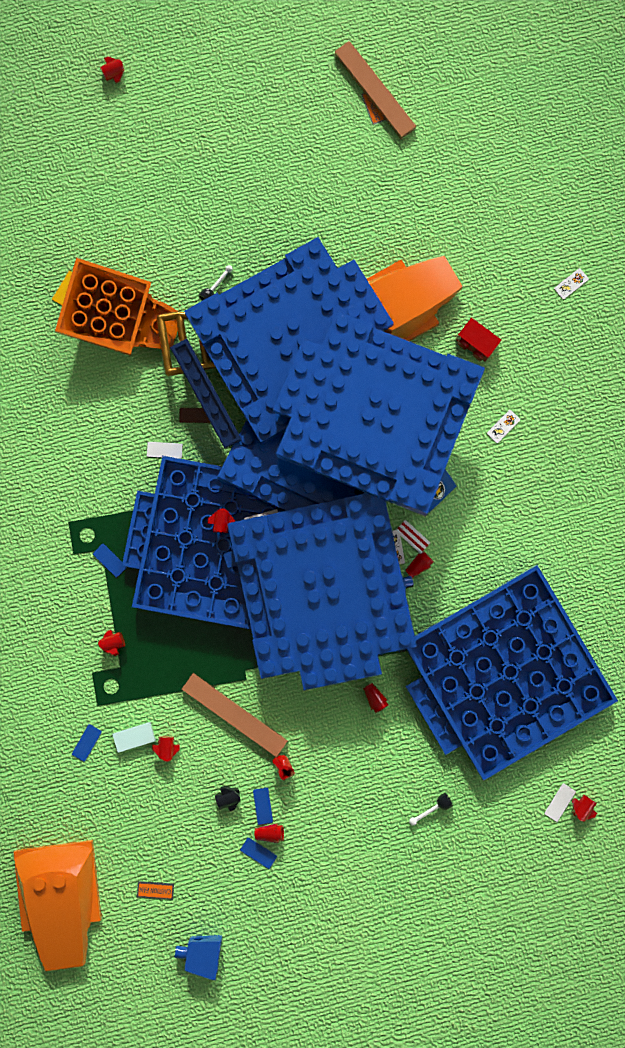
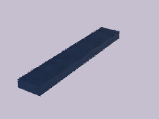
[170,339,242,449]

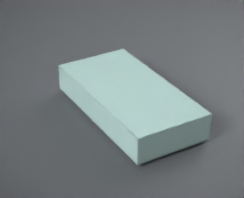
[113,722,156,753]

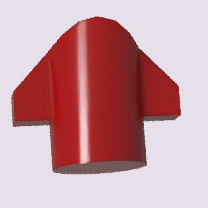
[100,56,124,84]
[207,509,235,533]
[98,630,125,656]
[152,736,180,762]
[272,755,295,780]
[572,794,598,822]

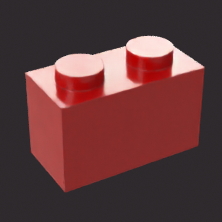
[455,317,502,362]

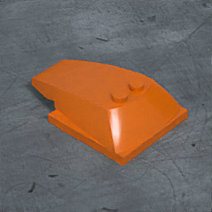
[367,256,463,341]
[55,258,178,356]
[14,840,102,971]

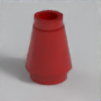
[405,551,434,579]
[363,683,389,713]
[254,823,284,843]

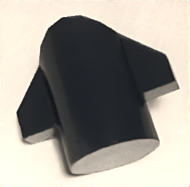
[215,786,241,812]

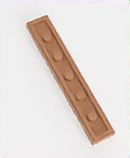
[335,41,416,139]
[182,673,288,757]

